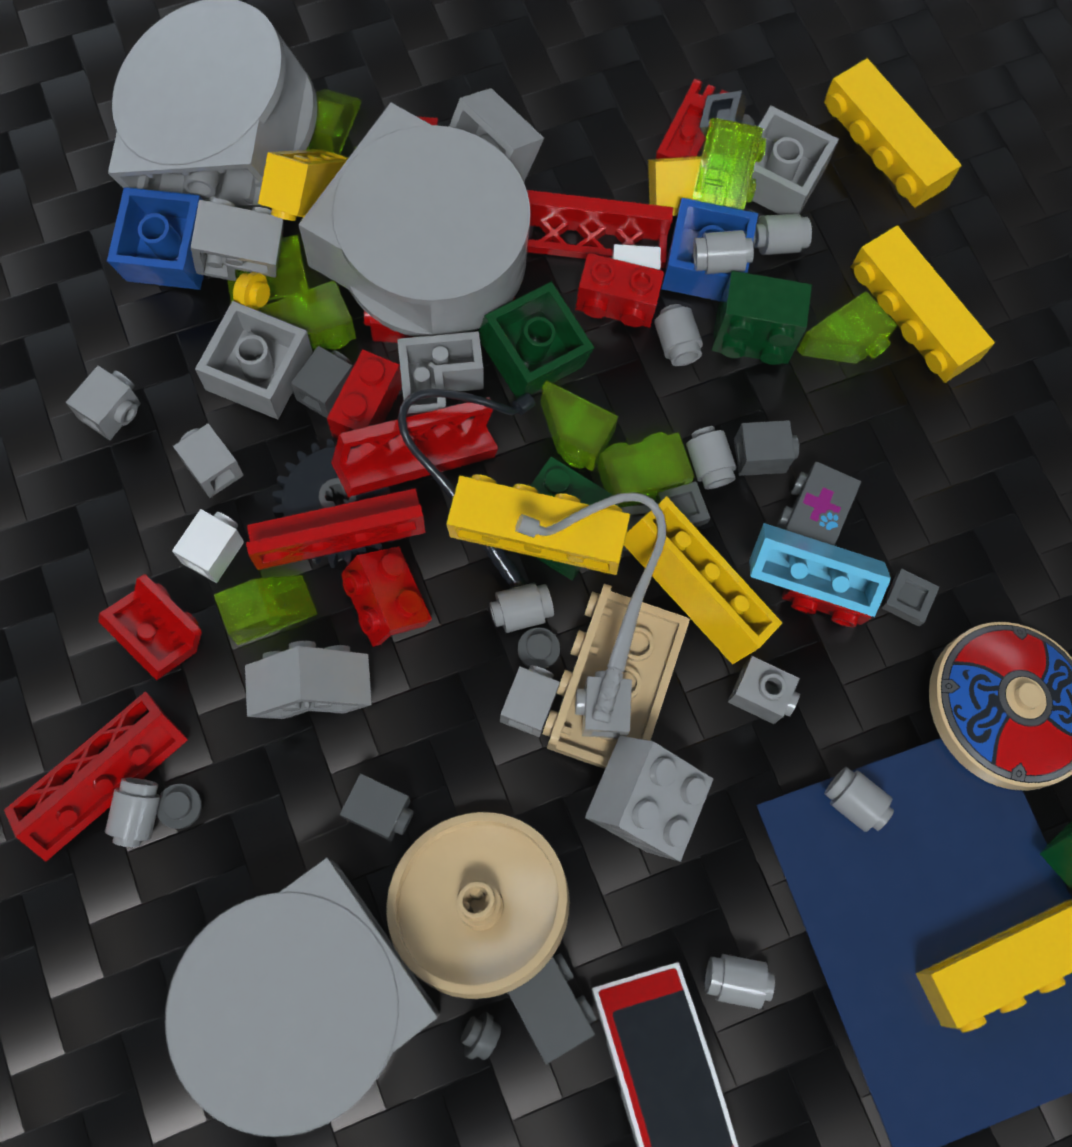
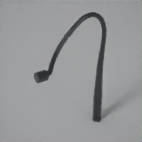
[398,388,535,588]

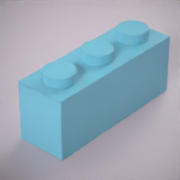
[749,523,891,617]

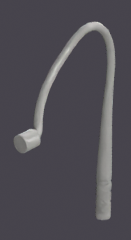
[515,492,666,724]

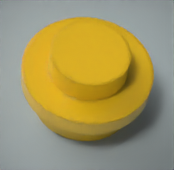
[233,272,270,311]

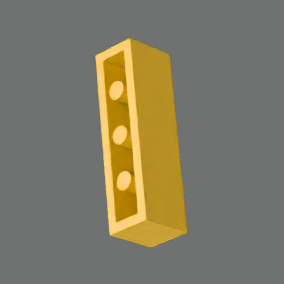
[824,58,962,208]
[258,149,349,221]
[851,225,995,383]
[446,475,630,575]
[624,496,782,665]
[915,899,1072,1033]

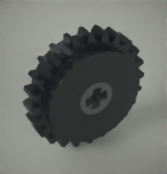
[272,439,405,568]

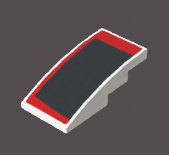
[592,962,738,1147]

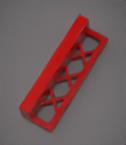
[527,190,673,268]
[331,397,499,497]
[246,488,426,570]
[4,691,188,862]

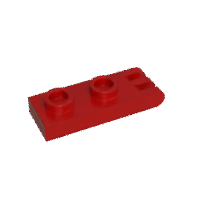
[655,79,728,159]

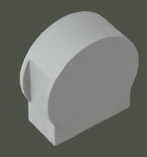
[108,0,317,209]
[299,103,530,337]
[165,858,440,1136]

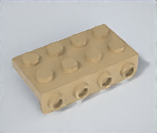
[542,583,690,769]

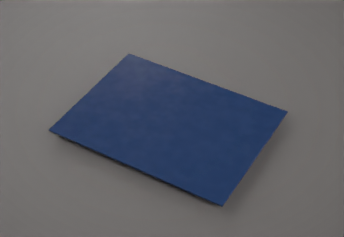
[756,738,1072,1147]

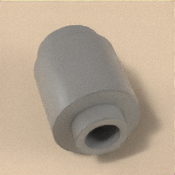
[753,213,812,255]
[693,230,754,274]
[654,304,703,366]
[686,426,736,489]
[489,582,554,633]
[824,767,894,832]
[105,778,160,847]
[705,954,775,1009]

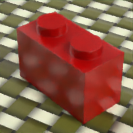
[327,349,402,447]

